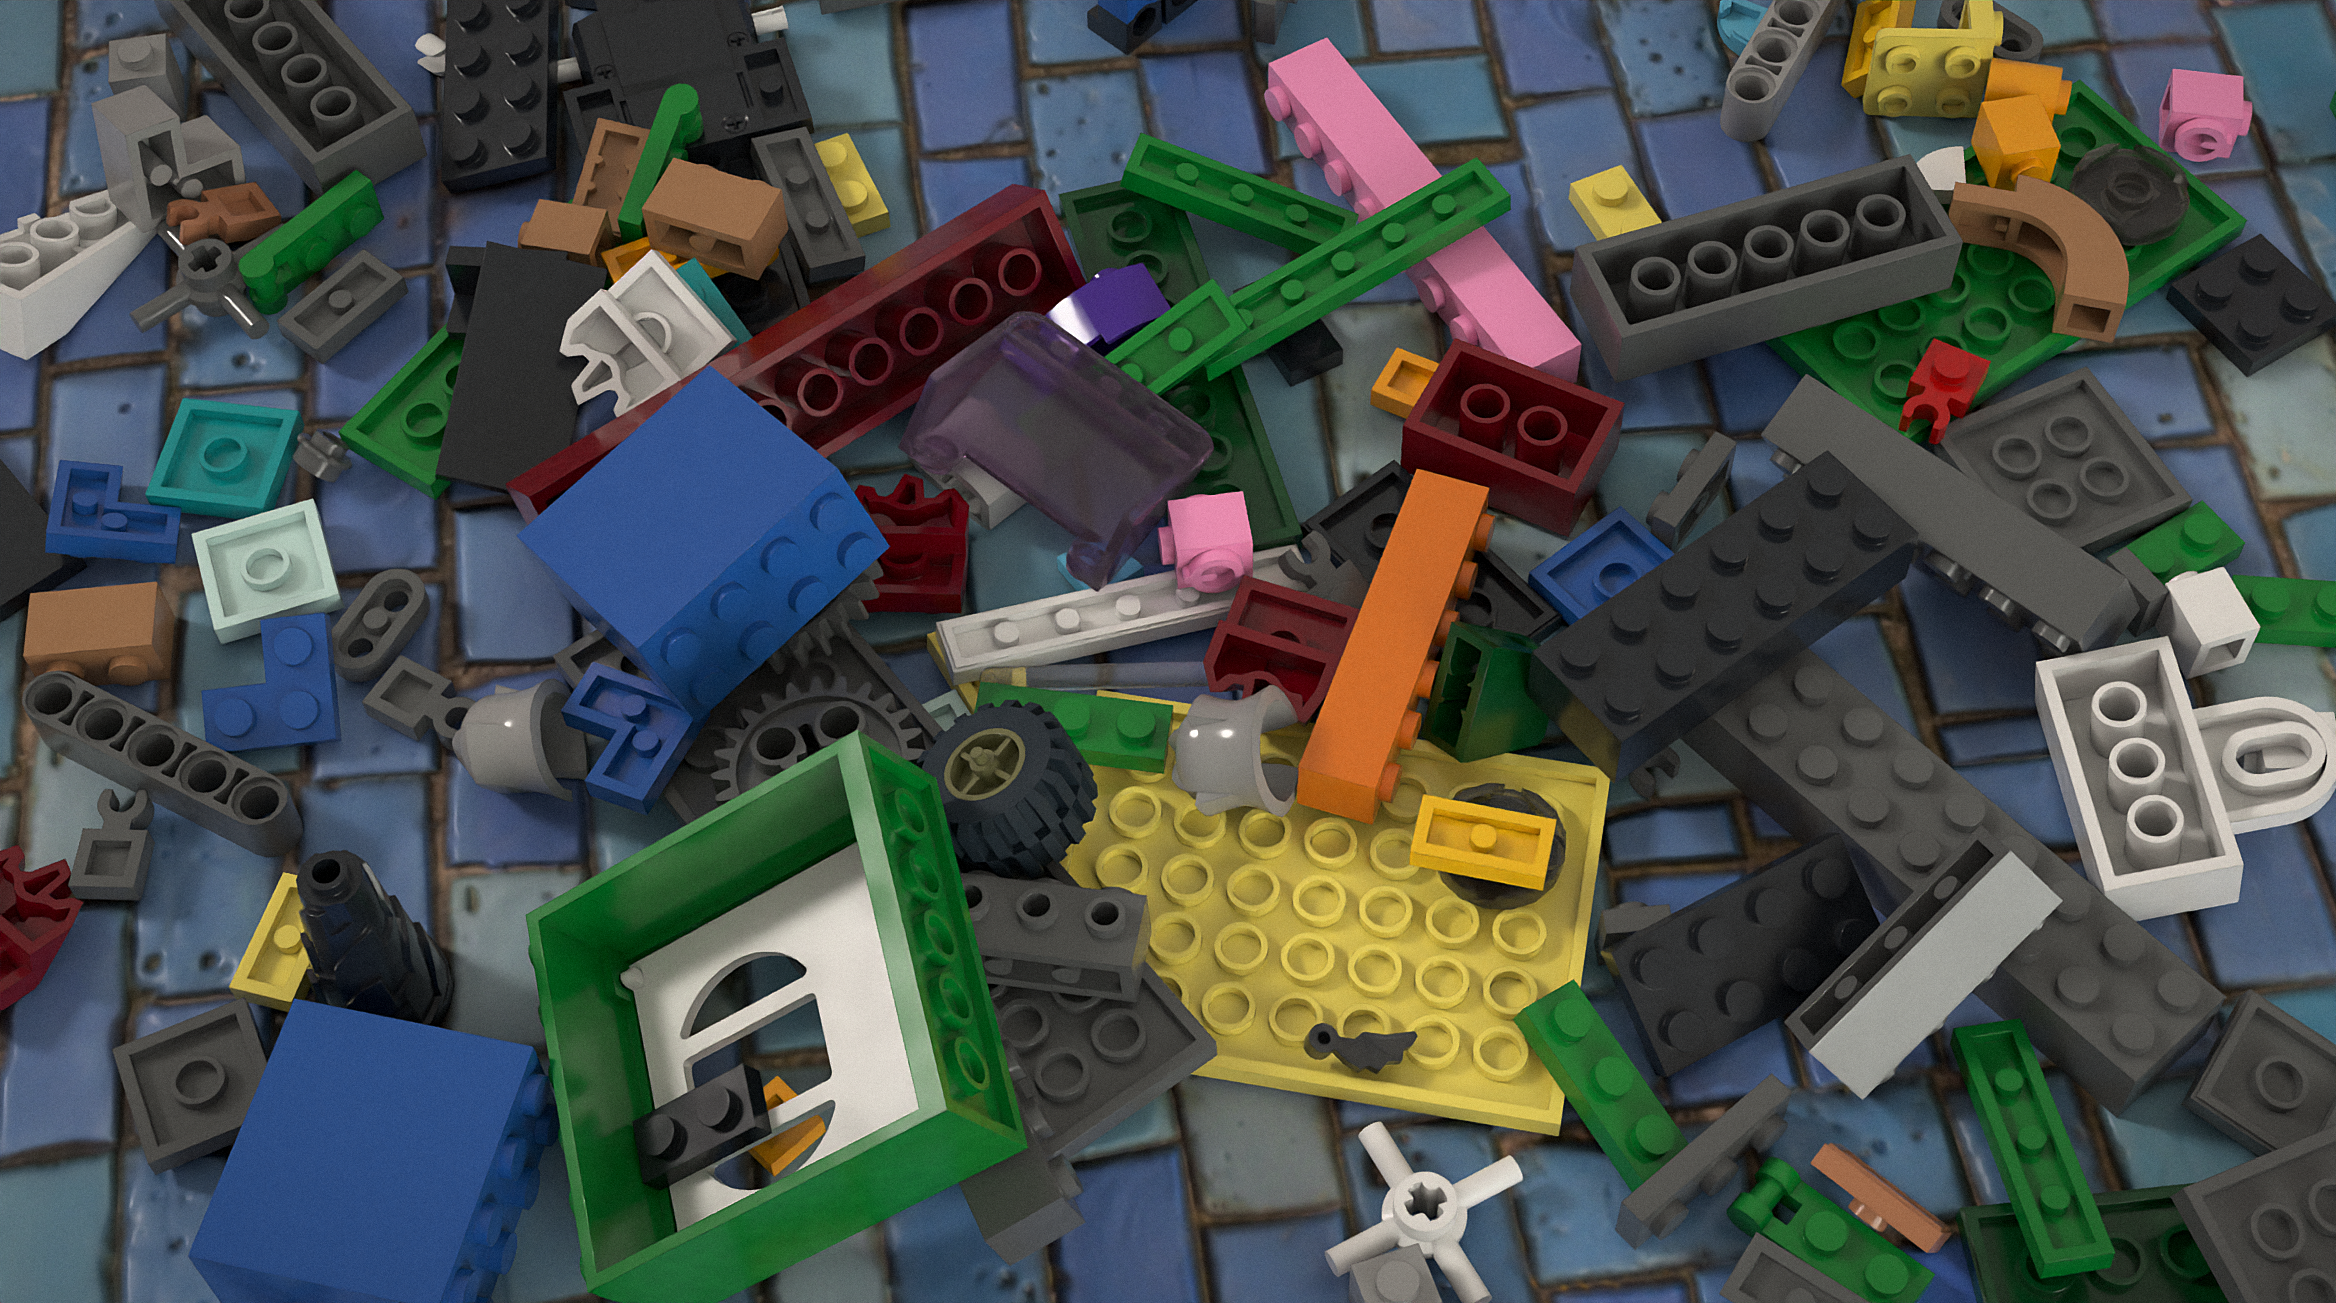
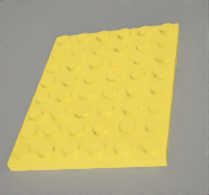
[1059,690,1610,1136]

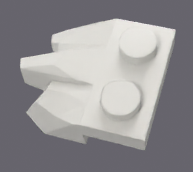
[559,249,738,417]

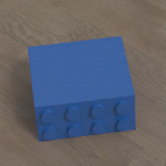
[516,365,890,723]
[188,998,560,1303]

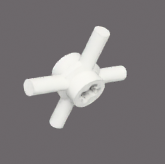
[1325,1121,1523,1303]

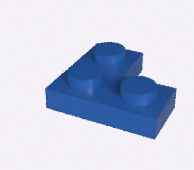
[45,460,182,564]
[201,612,342,754]
[561,662,710,816]

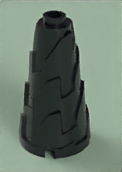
[296,850,454,1027]

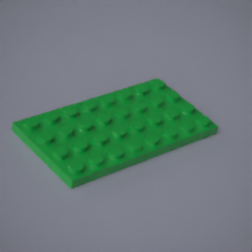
[1764,79,2247,444]

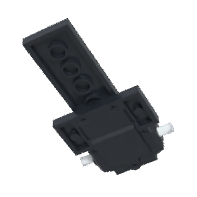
[557,0,815,337]

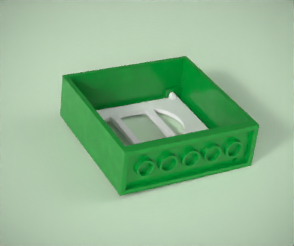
[525,730,1028,1303]

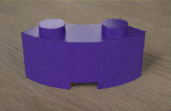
[1013,263,1171,407]

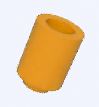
[1983,57,2072,124]

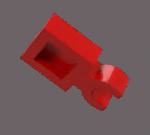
[1899,338,1991,445]

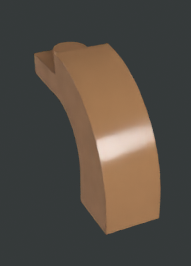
[1947,174,2129,343]

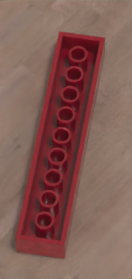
[505,184,1086,525]

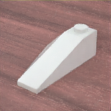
[0,189,157,360]

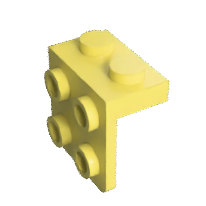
[1863,0,2003,118]

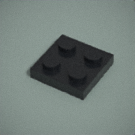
[2166,233,2336,377]

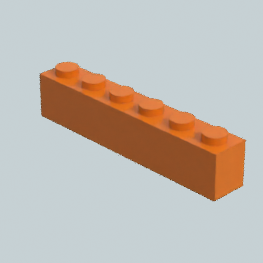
[1297,469,1496,825]

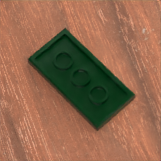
[1955,1183,2229,1303]

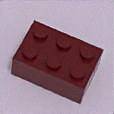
[1400,338,1625,537]

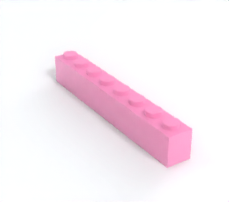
[1264,37,1582,383]

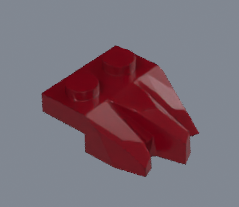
[854,473,969,614]
[1203,575,1361,727]
[0,845,83,1012]

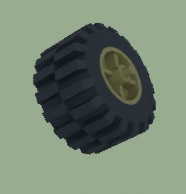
[917,699,1098,880]

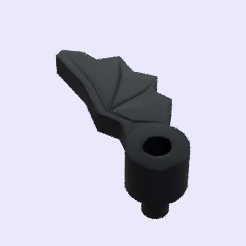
[1303,1023,1418,1074]

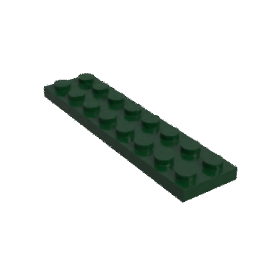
[1058,180,1303,553]

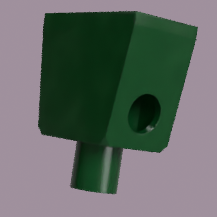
[1420,621,1550,763]

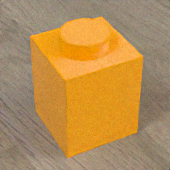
[1971,93,2061,191]

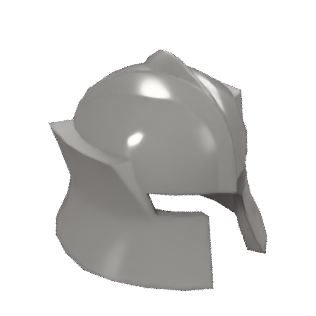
[452,678,590,802]
[1168,685,1299,817]

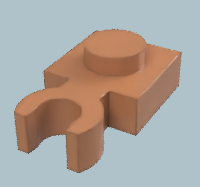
[166,182,281,245]

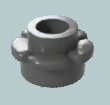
[292,428,352,483]

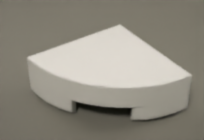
[1916,146,1966,204]

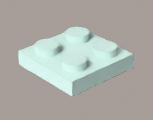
[191,498,345,644]

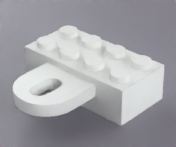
[2035,636,2336,921]

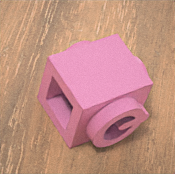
[2159,69,2252,162]
[1157,491,1253,593]

